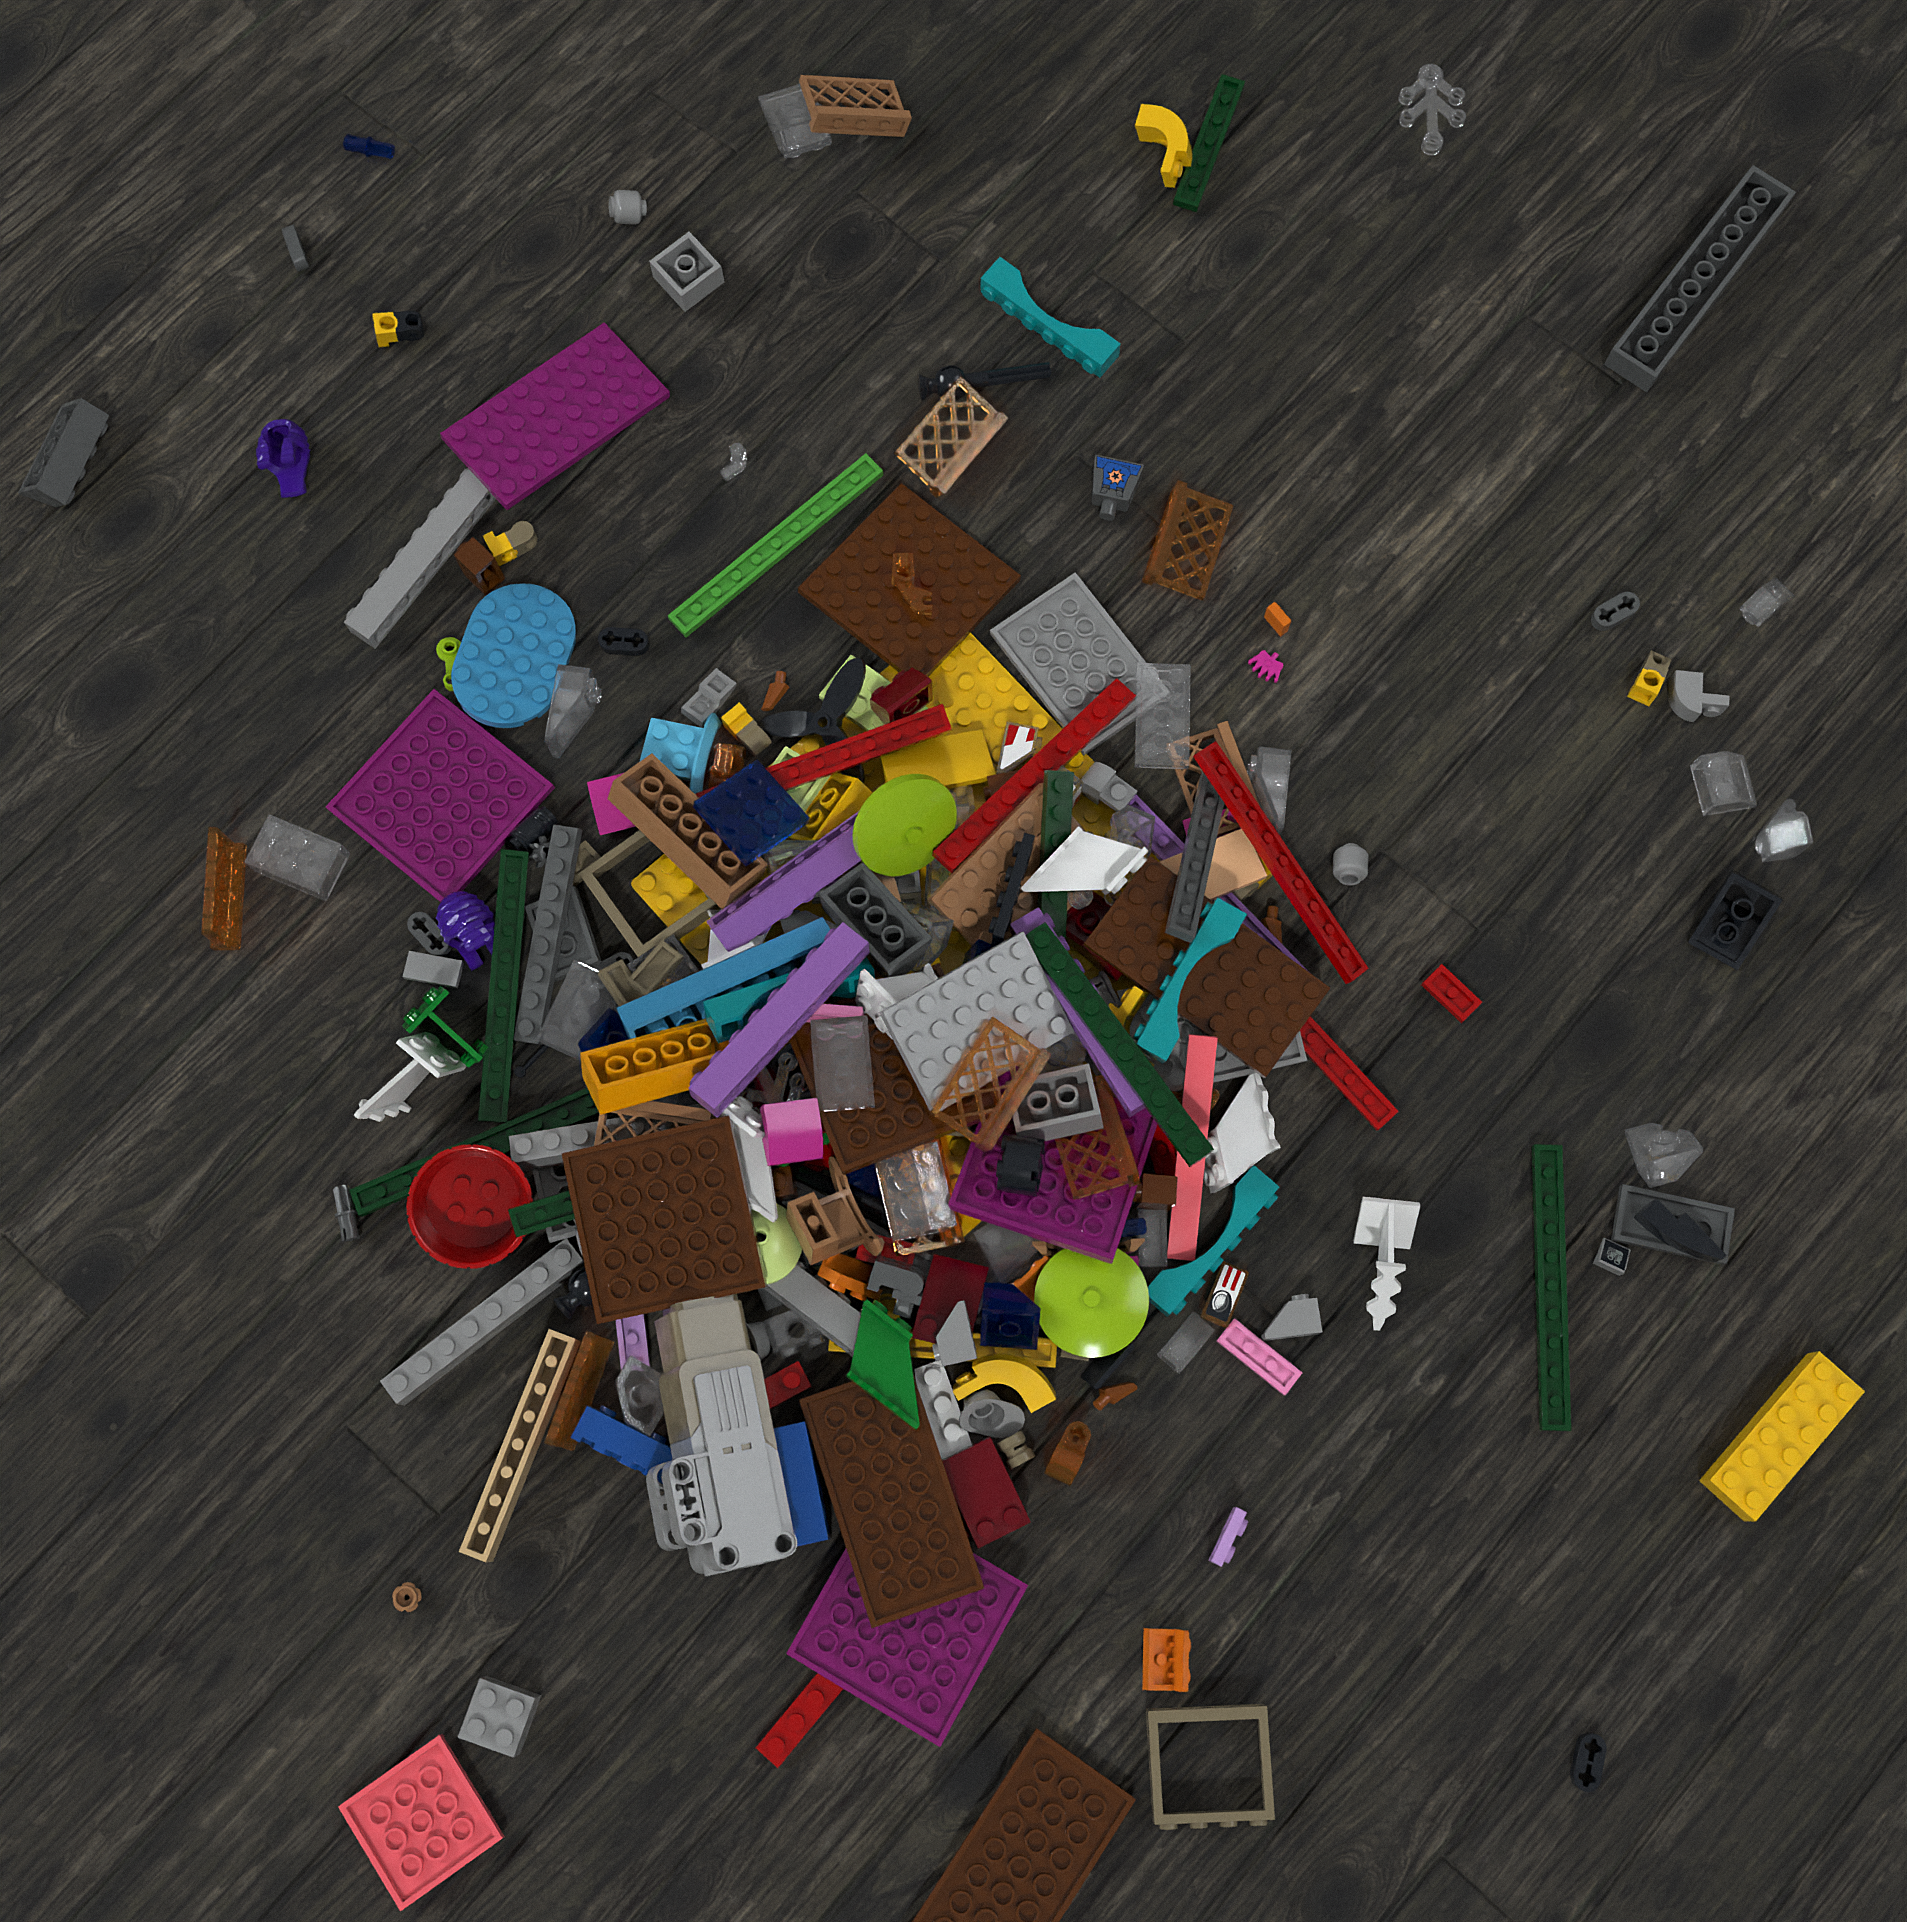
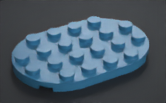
[451,584,576,728]

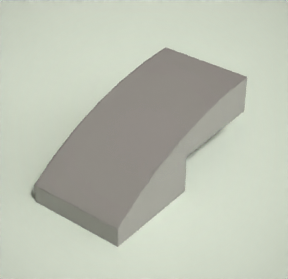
[681,668,737,728]

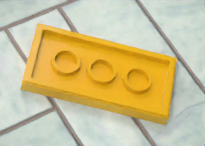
[879,729,996,789]

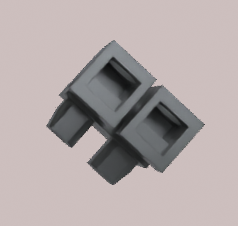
[867,1255,925,1318]

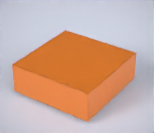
[1264,602,1291,637]

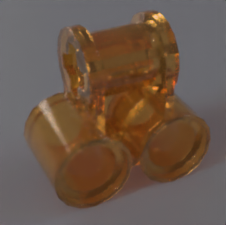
[709,742,746,788]
[1044,1421,1091,1486]

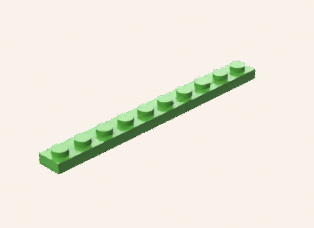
[668,453,883,637]

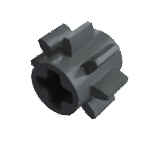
[528,836,551,868]

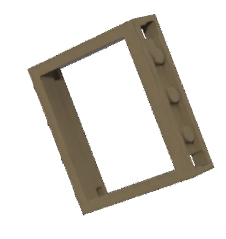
[579,830,721,962]
[1146,1704,1275,1830]

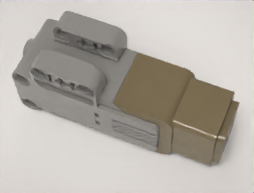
[646,1294,797,1576]

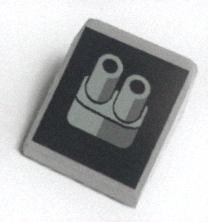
[1593,1238,1631,1276]

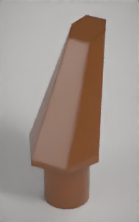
[761,671,789,711]
[1261,906,1282,944]
[1093,1382,1137,1410]

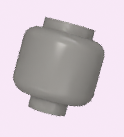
[609,190,647,224]
[1333,843,1368,885]

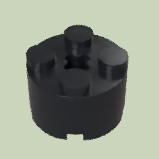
[996,1134,1045,1197]

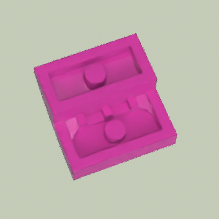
[587,773,635,835]
[760,1098,823,1166]

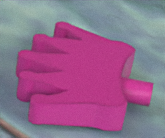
[1248,650,1283,683]

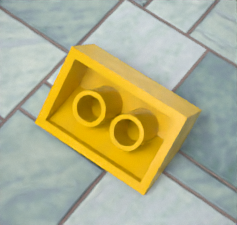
[787,773,873,850]

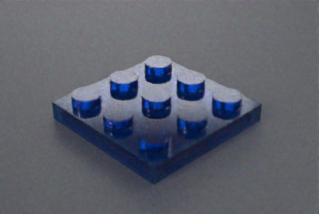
[693,759,810,866]

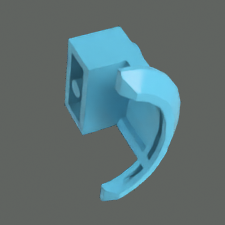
[640,713,722,794]

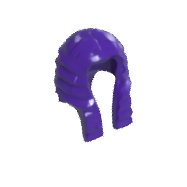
[256,419,310,498]
[436,891,494,971]

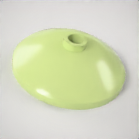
[751,1203,802,1285]

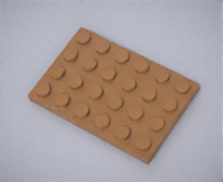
[928,783,1087,955]

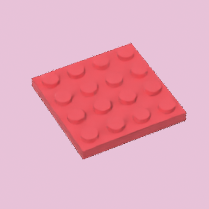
[338,1734,505,1912]

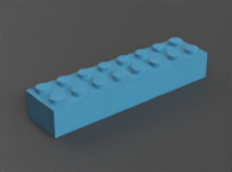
[616,917,831,1039]

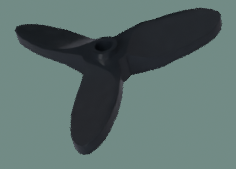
[759,658,866,784]

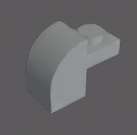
[1668,670,1729,722]
[1076,762,1137,815]

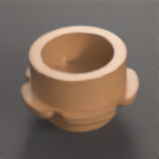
[392,1582,421,1612]

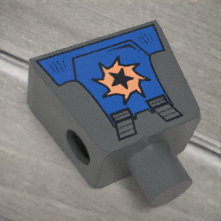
[1092,454,1144,521]

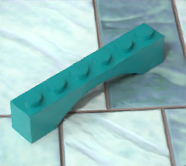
[981,257,1121,378]
[1132,897,1247,1064]
[703,957,875,1044]
[1148,1165,1279,1317]

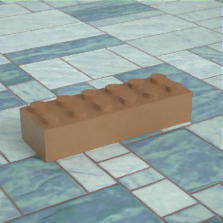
[607,753,768,909]

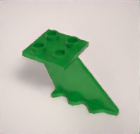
[402,986,488,1068]
[846,1299,920,1430]

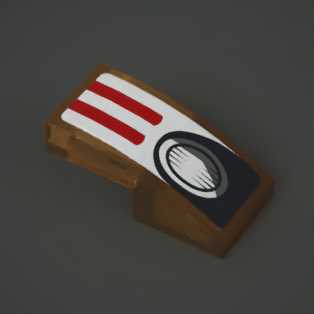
[1200,1261,1249,1328]

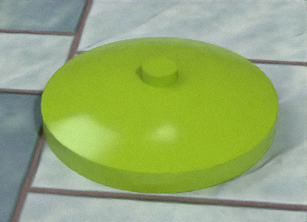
[852,774,957,876]
[1034,1248,1149,1358]

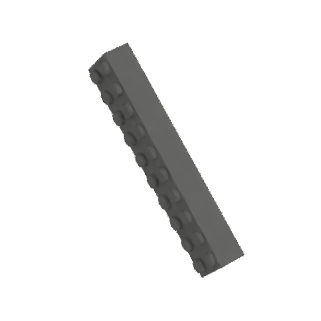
[1604,165,1796,392]

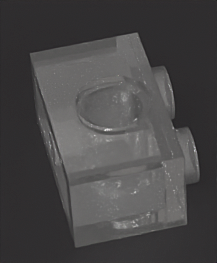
[762,1310,826,1358]

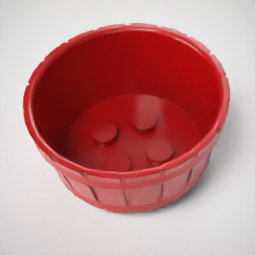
[406,1144,533,1269]

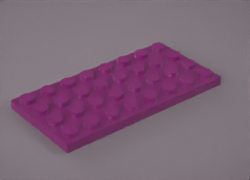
[440,323,670,510]

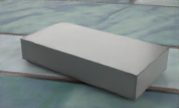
[403,951,464,989]

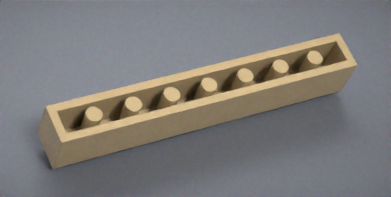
[459,1329,581,1562]

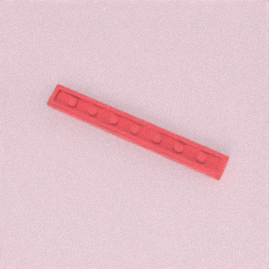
[1166,1034,1218,1261]

